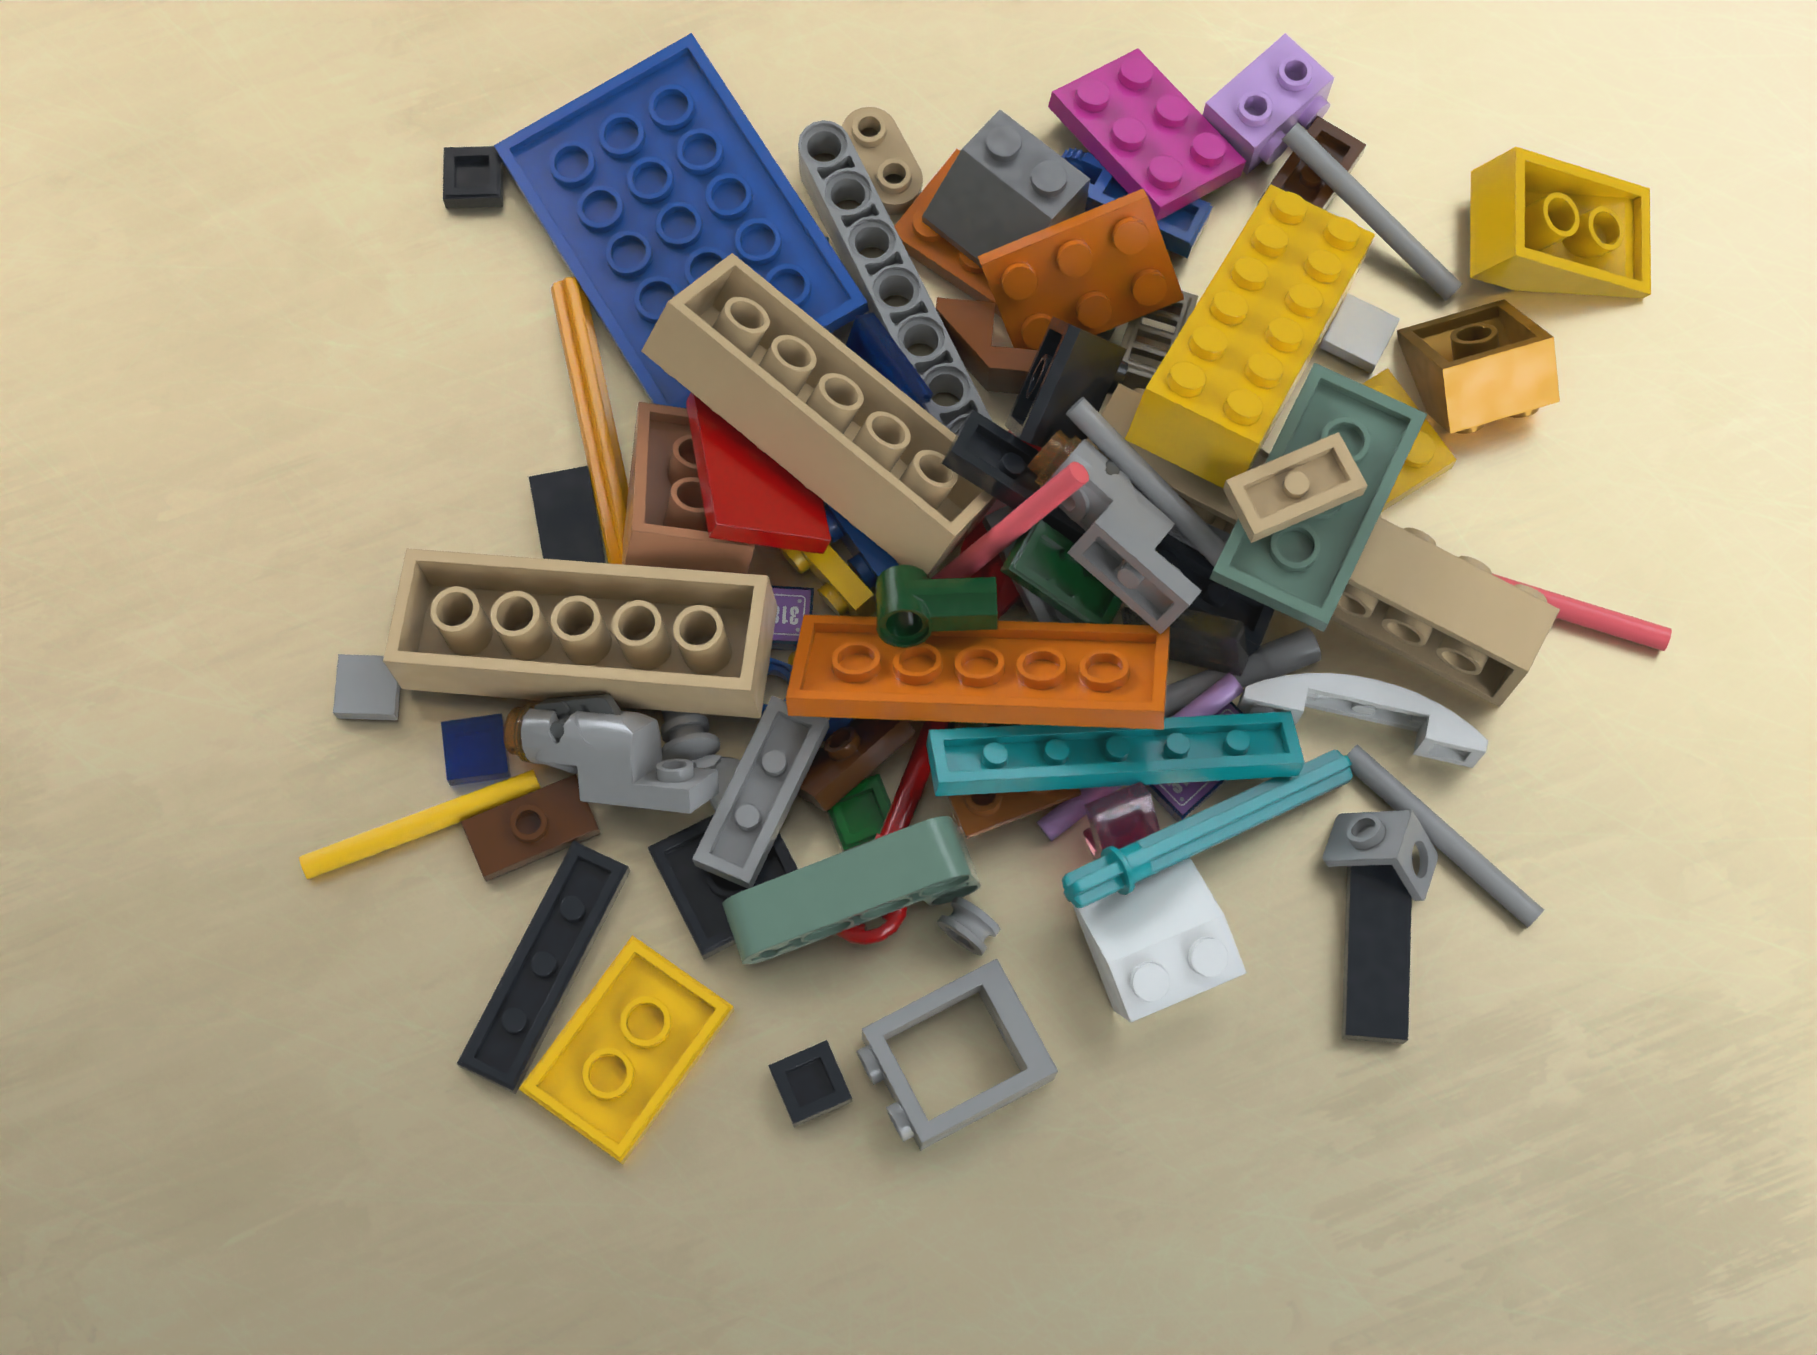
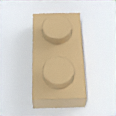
[1223,432,1368,543]

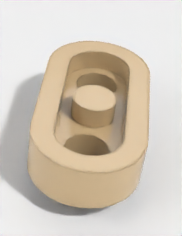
[842,107,923,215]

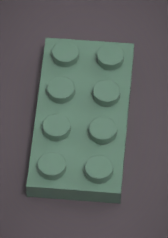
[1210,363,1427,632]

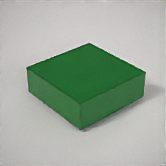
[827,774,891,852]

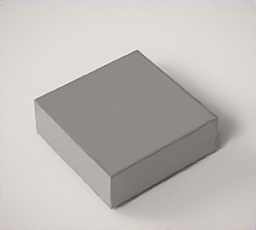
[333,654,401,720]

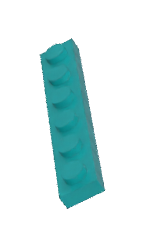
[926,711,1305,796]

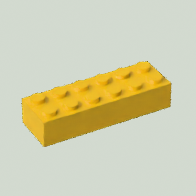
[1125,184,1376,488]

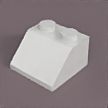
[1072,858,1246,1022]

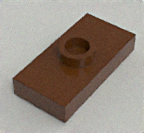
[797,718,916,812]
[461,774,601,882]

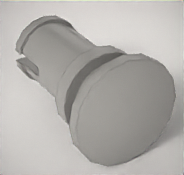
[660,711,720,761]

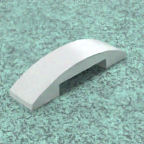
[1236,673,1488,768]

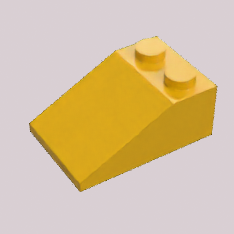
[1470,146,1651,298]

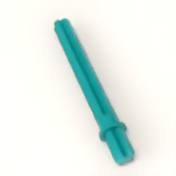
[1062,750,1353,908]

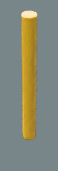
[299,769,541,880]

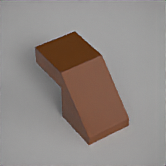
[936,297,1038,394]

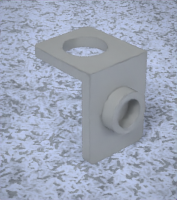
[1323,810,1438,901]

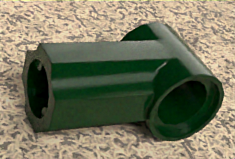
[876,565,998,648]

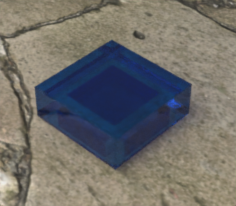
[441,713,511,786]

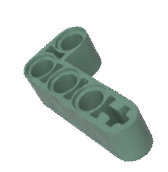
[722,816,981,964]

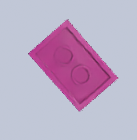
[1048,48,1246,221]

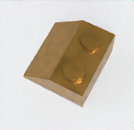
[1397,299,1560,434]

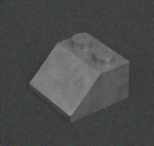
[922,110,1090,268]

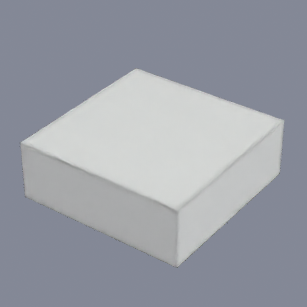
[1320,293,1400,374]

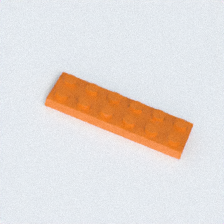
[786,614,1170,730]

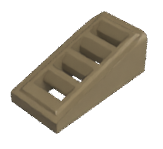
[1120,291,1198,390]

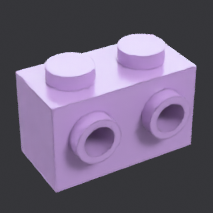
[1203,33,1335,175]

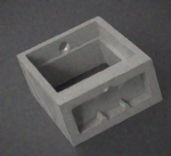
[857,959,1058,1151]

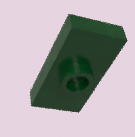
[1000,520,1123,624]

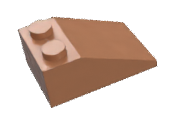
[622,402,755,574]

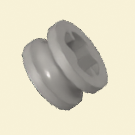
[937,897,1000,956]

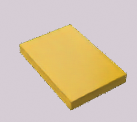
[519,935,735,1165]

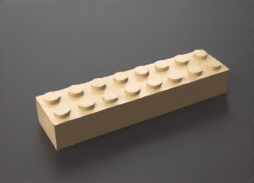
[1087,383,1560,707]

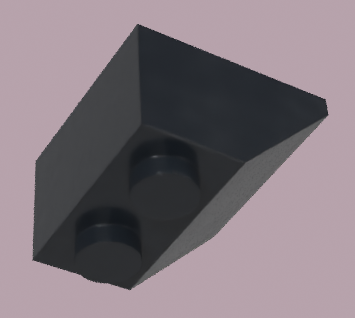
[1005,316,1128,457]

